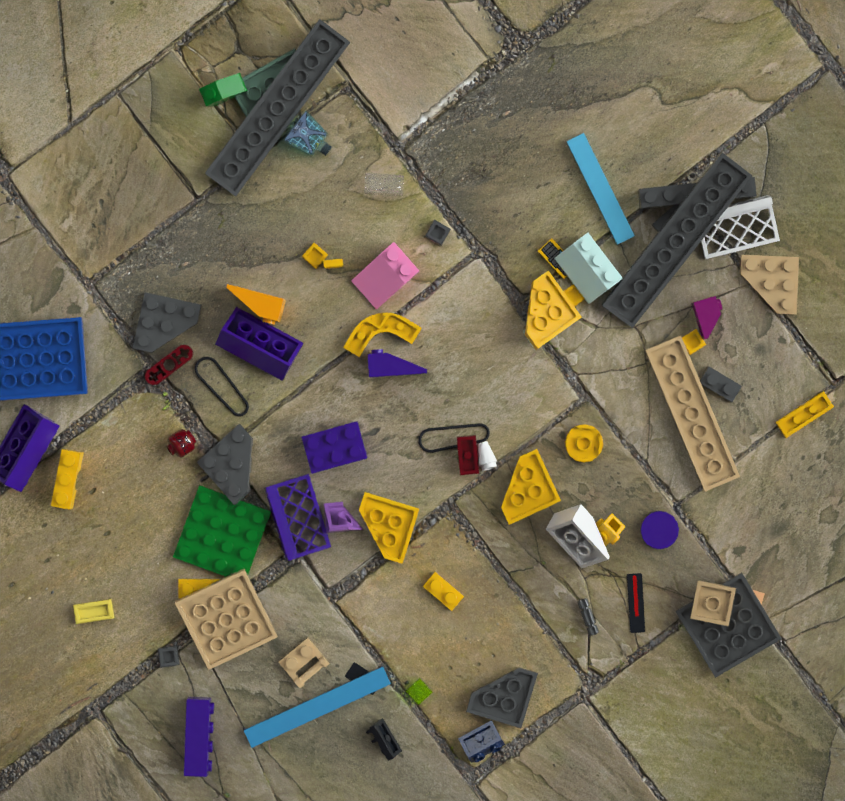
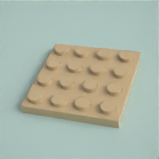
[175,569,278,670]

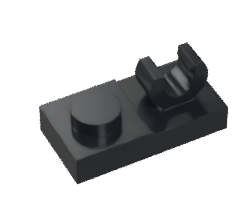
[366,718,402,761]

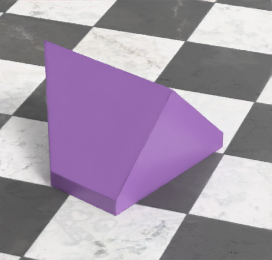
[324,502,364,533]

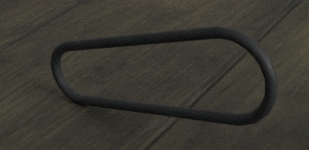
[195,356,249,416]
[418,423,490,453]

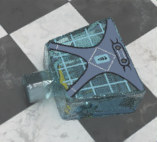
[284,111,332,156]

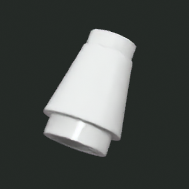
[477,441,497,471]

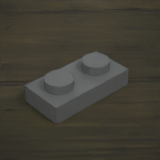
[700,366,742,402]

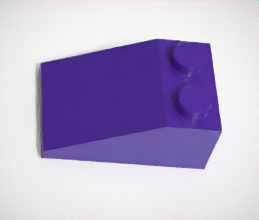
[367,349,427,378]

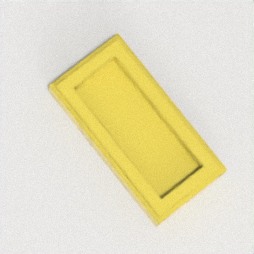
[73,599,115,624]

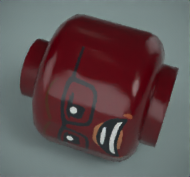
[166,429,196,458]

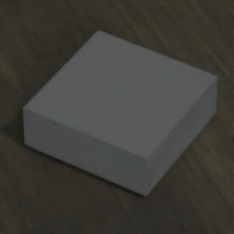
[425,219,451,246]
[158,646,180,668]

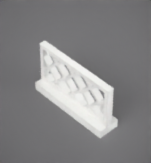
[701,195,780,259]

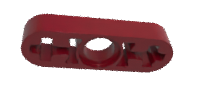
[145,345,194,385]

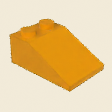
[226,284,286,325]

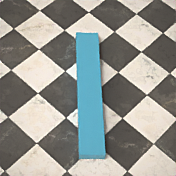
[566,133,635,245]

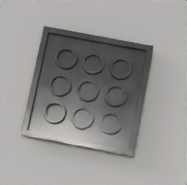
[676,572,782,678]

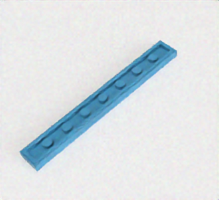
[244,666,391,748]

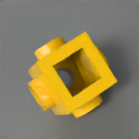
[596,513,625,547]

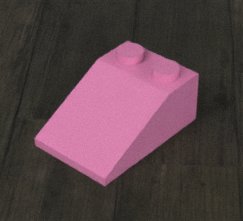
[351,242,419,310]

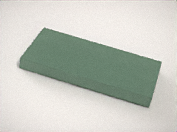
[235,48,296,117]

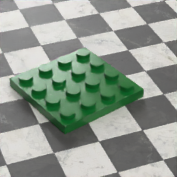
[173,485,271,577]

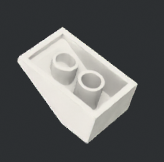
[546,504,610,568]

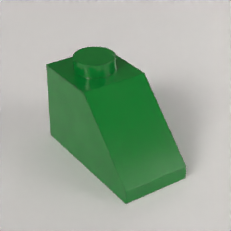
[199,73,247,107]

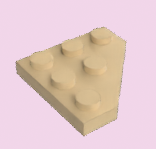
[740,255,799,315]

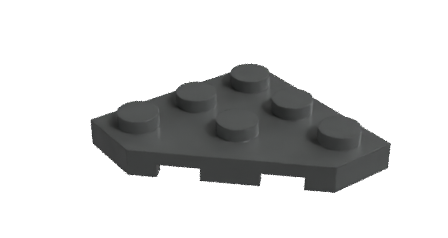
[133,292,202,353]
[197,424,253,505]
[466,667,538,728]

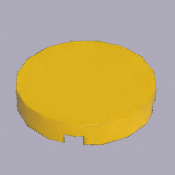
[565,424,603,462]

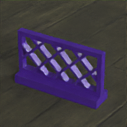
[264,474,331,561]

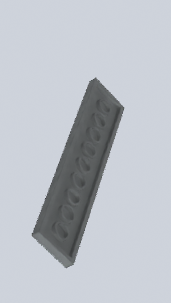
[205,19,350,196]
[602,152,752,328]

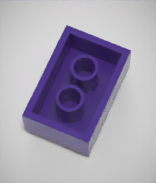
[302,421,368,474]

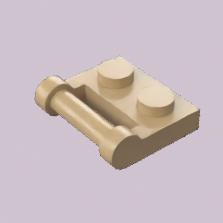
[279,637,330,688]

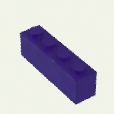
[184,697,215,777]

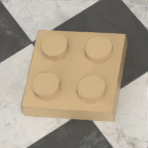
[690,580,736,626]

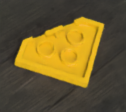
[525,270,582,350]
[501,449,561,525]
[359,492,419,564]

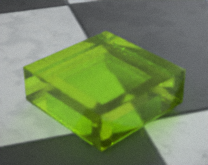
[406,678,433,705]

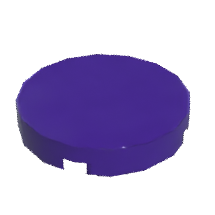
[640,511,679,549]

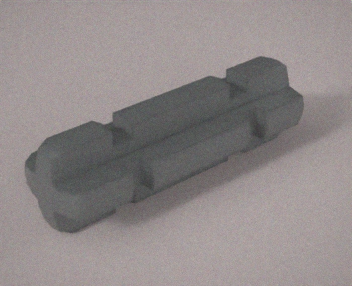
[577,598,599,636]

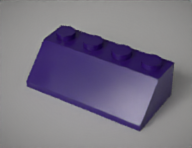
[215,307,303,381]
[0,404,60,492]

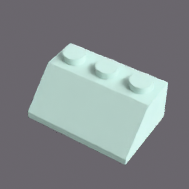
[554,233,623,304]

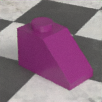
[691,296,723,339]

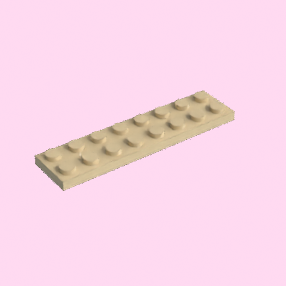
[645,335,740,492]

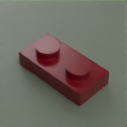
[456,435,479,475]

